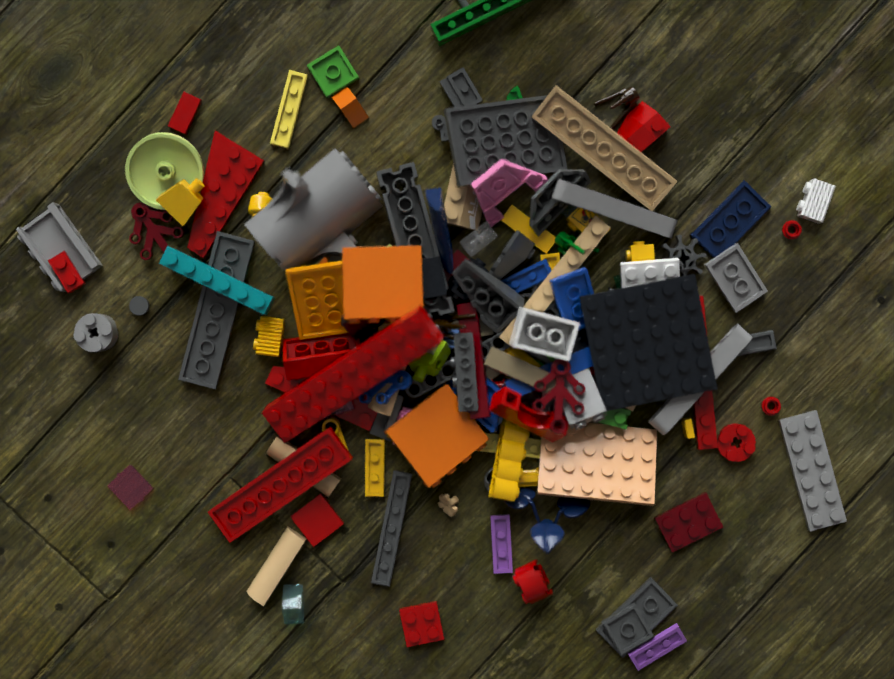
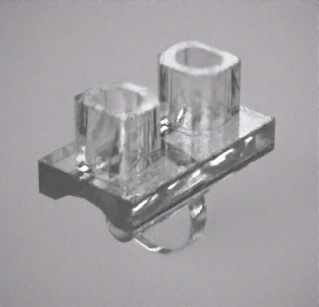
[459,221,498,257]

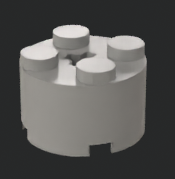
[73,313,118,352]

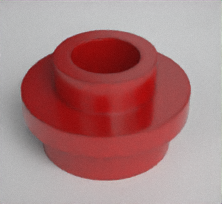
[782,220,802,240]
[761,396,781,416]

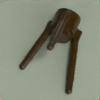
[594,86,640,130]
[433,314,476,340]

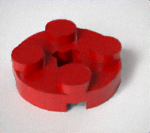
[717,423,756,462]

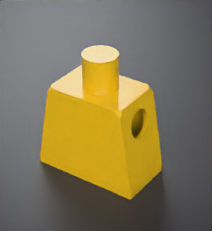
[156,178,205,226]

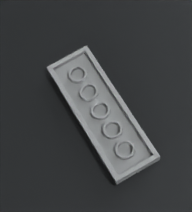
[778,410,847,531]

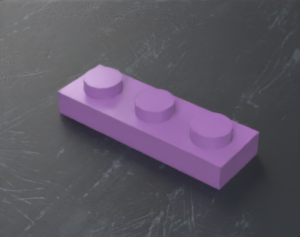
[490,514,513,574]
[628,623,687,671]

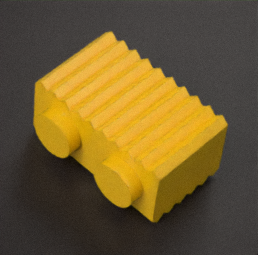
[253,316,286,357]

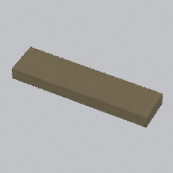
[483,347,556,394]

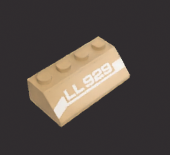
[444,164,482,232]

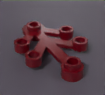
[129,203,184,260]
[533,358,585,435]

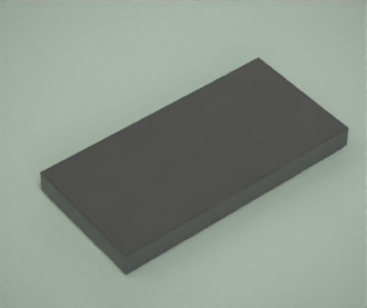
[596,577,678,658]

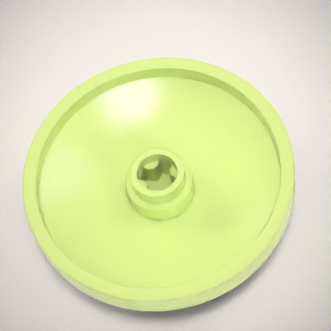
[125,132,204,210]

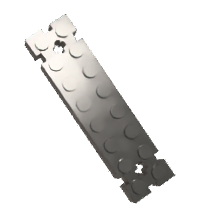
[376,162,455,319]

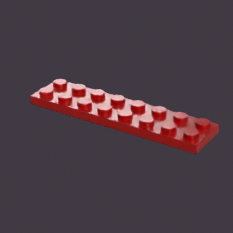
[207,426,353,543]

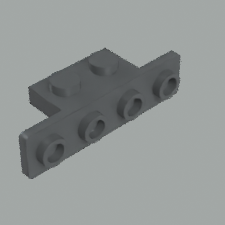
[451,332,478,412]

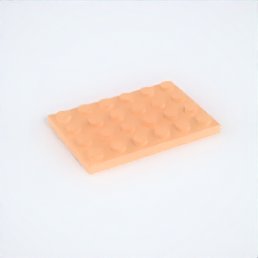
[537,423,657,506]

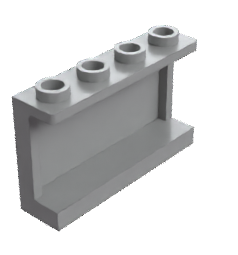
[16,202,103,292]

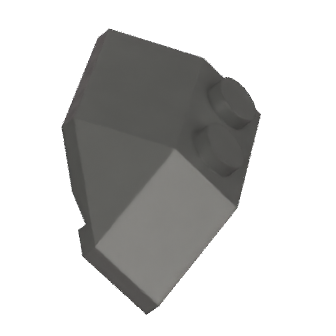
[530,170,591,237]

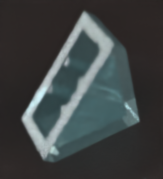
[282,585,304,624]

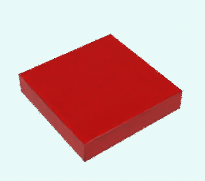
[290,493,344,547]

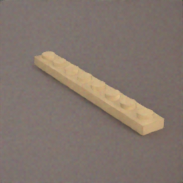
[499,215,611,349]

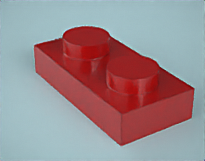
[48,251,86,294]

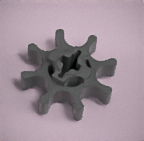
[661,235,707,276]

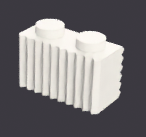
[796,179,836,224]

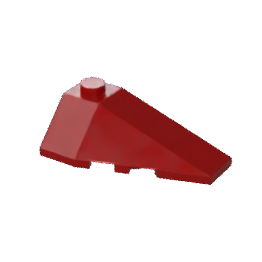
[604,101,670,180]

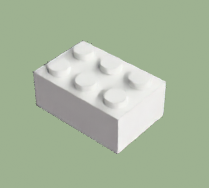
[509,307,580,361]

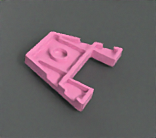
[471,159,548,227]

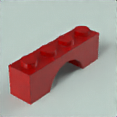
[489,386,569,443]

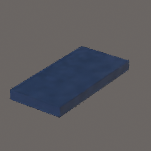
[690,180,771,258]

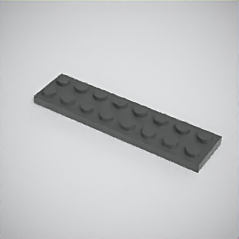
[178,231,255,389]

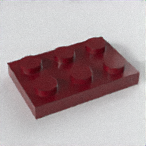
[654,492,723,553]

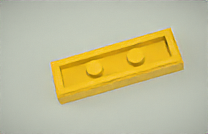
[500,205,556,254]
[365,439,385,497]

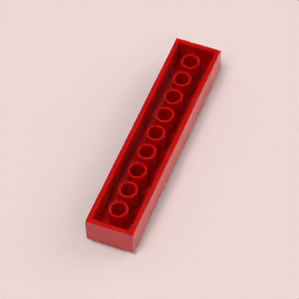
[262,305,444,443]

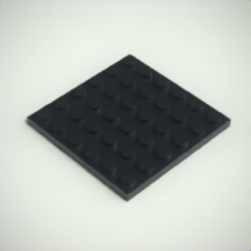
[579,274,717,411]

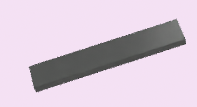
[371,470,412,587]

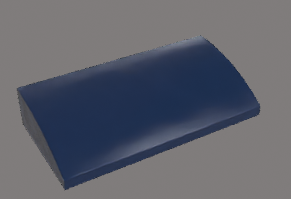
[425,188,454,274]

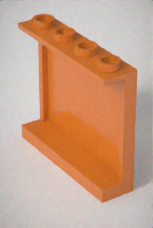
[342,246,423,324]
[384,384,489,488]

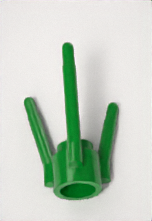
[555,231,599,255]

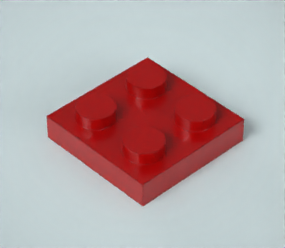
[399,601,444,647]

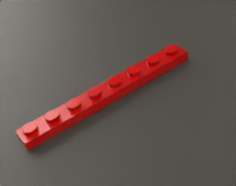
[693,296,718,450]

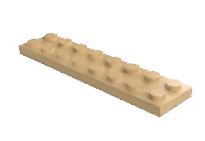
[531,85,677,211]

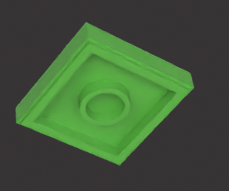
[307,45,359,99]

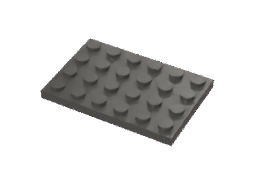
[444,95,568,187]

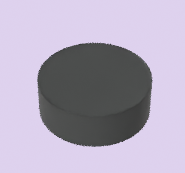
[129,296,150,315]

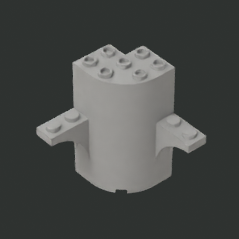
[244,149,383,272]

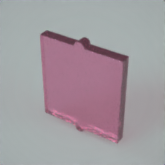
[107,464,153,510]

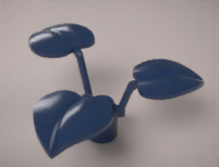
[504,487,590,554]

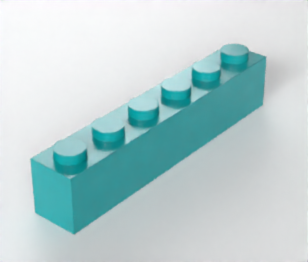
[159,246,275,315]

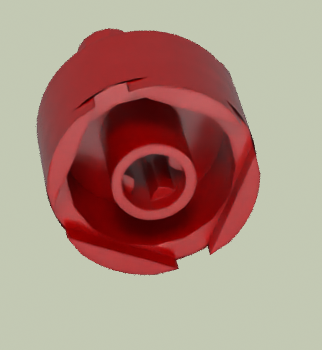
[513,559,553,604]

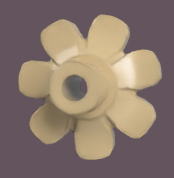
[438,494,459,517]

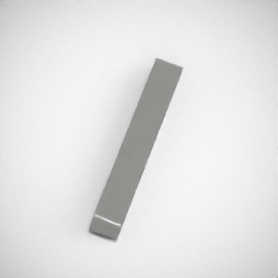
[552,179,678,239]
[648,324,752,435]

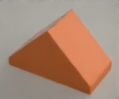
[331,86,369,129]

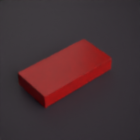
[168,92,202,135]

